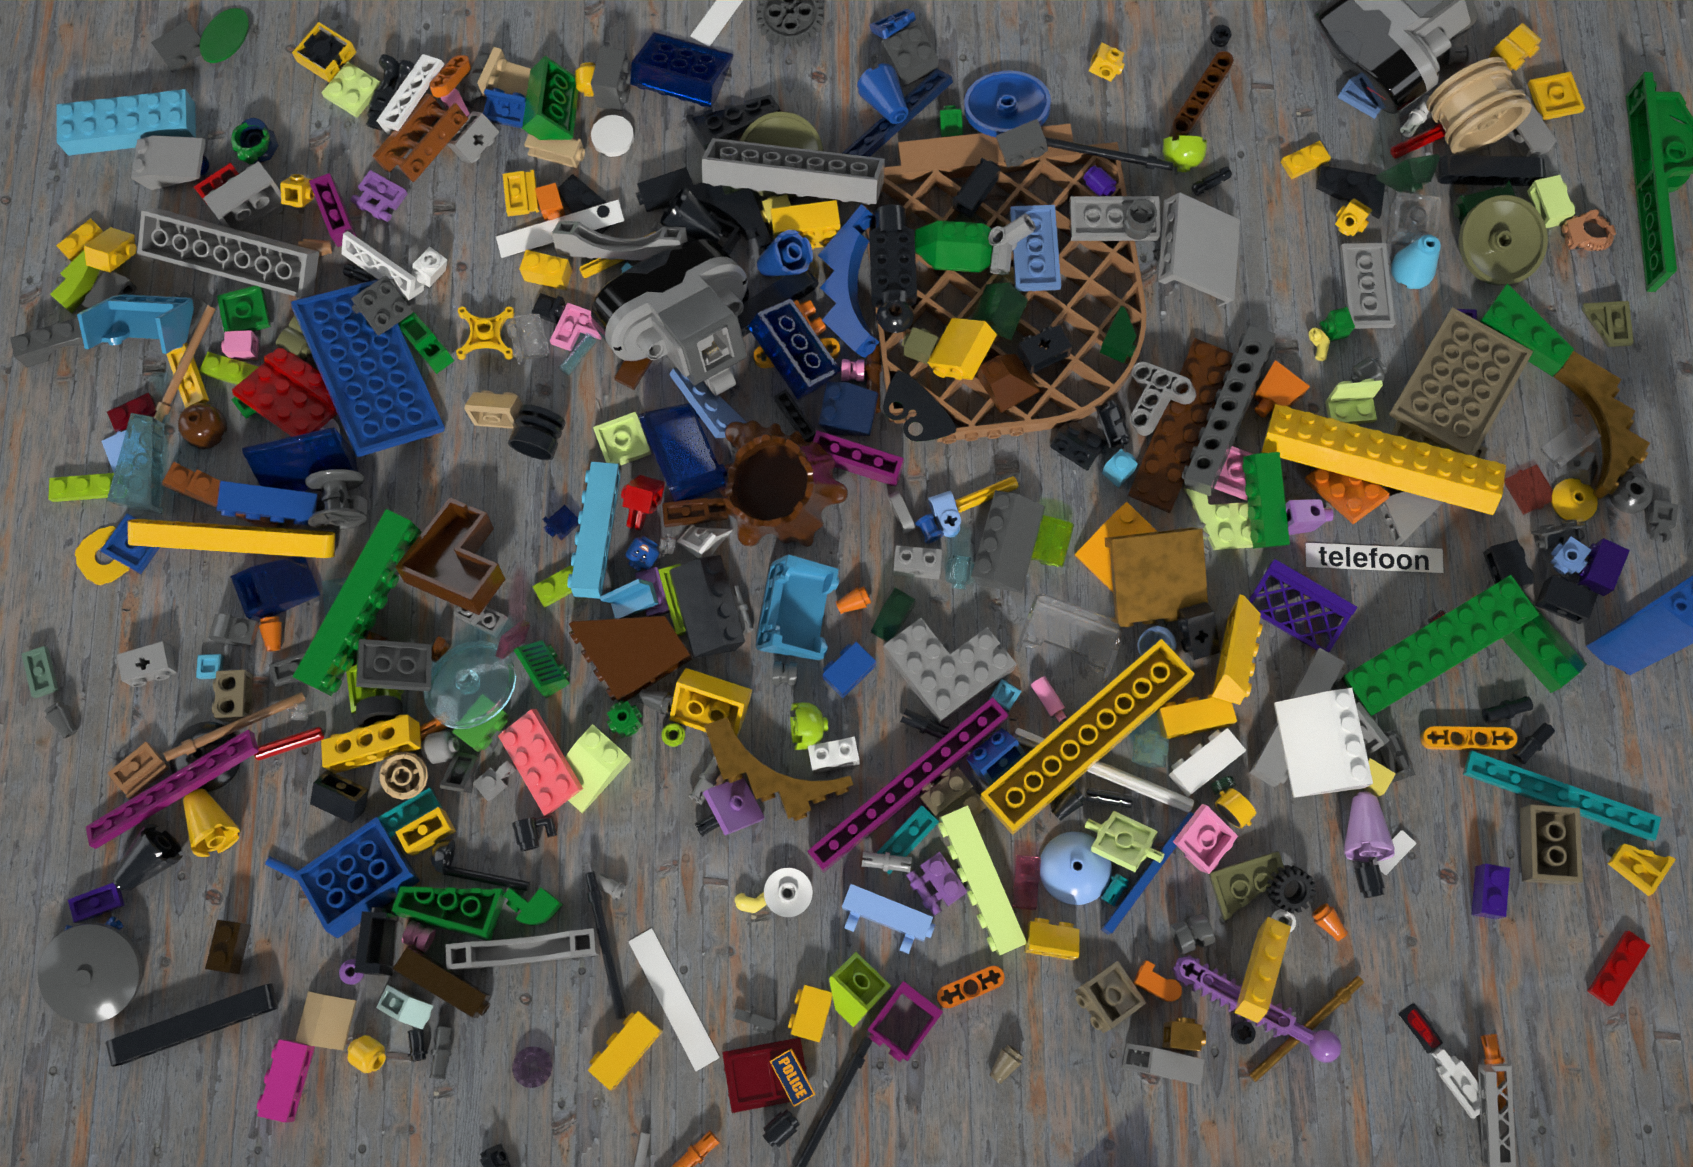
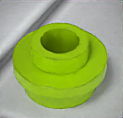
[661,723,685,747]

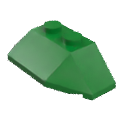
[915,221,993,272]

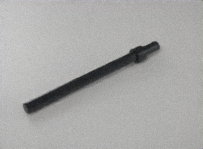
[1045,137,1174,171]
[585,871,626,1020]
[795,1036,873,1167]

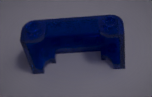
[637,403,728,502]

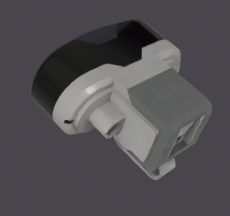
[1313,0,1477,114]
[591,238,748,396]

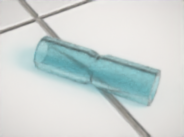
[559,333,597,376]

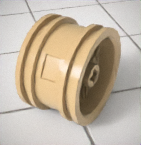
[1426,57,1532,155]

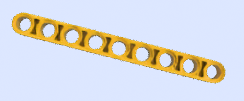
[127,519,335,558]

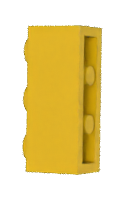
[1156,694,1237,740]
[588,1011,663,1091]

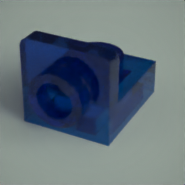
[542,504,579,541]

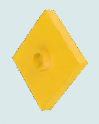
[1527,71,1585,121]

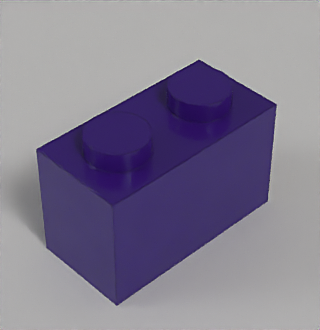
[1578,538,1630,596]
[1471,863,1510,919]

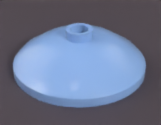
[1039,832,1112,905]

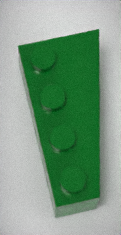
[1479,283,1574,377]
[392,887,505,941]

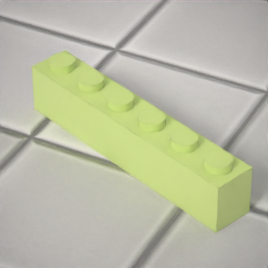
[937,806,1027,955]

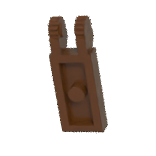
[662,498,728,527]

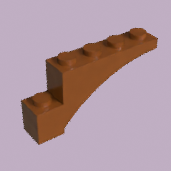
[162,462,278,528]

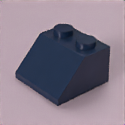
[818,382,878,436]

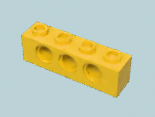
[321,714,421,774]

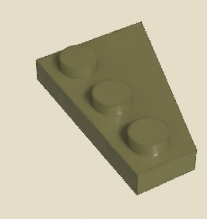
[1208,851,1285,920]

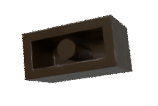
[205,919,251,974]

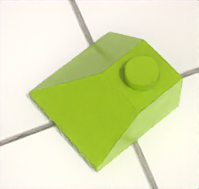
[829,952,891,1027]

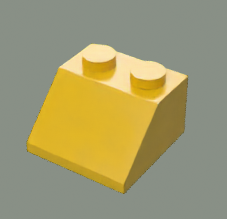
[1024,918,1080,960]

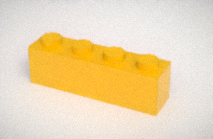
[1234,917,1291,1023]

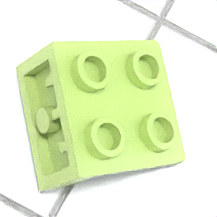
[1325,379,1383,424]

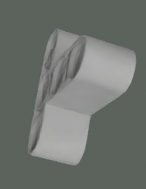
[1130,361,1196,436]

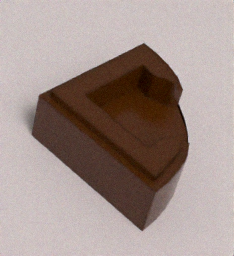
[431,636,451,665]

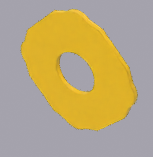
[75,526,130,585]

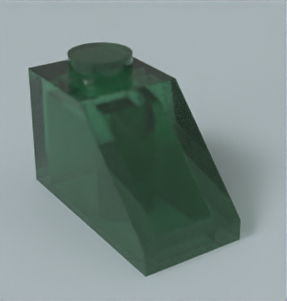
[870,587,915,642]

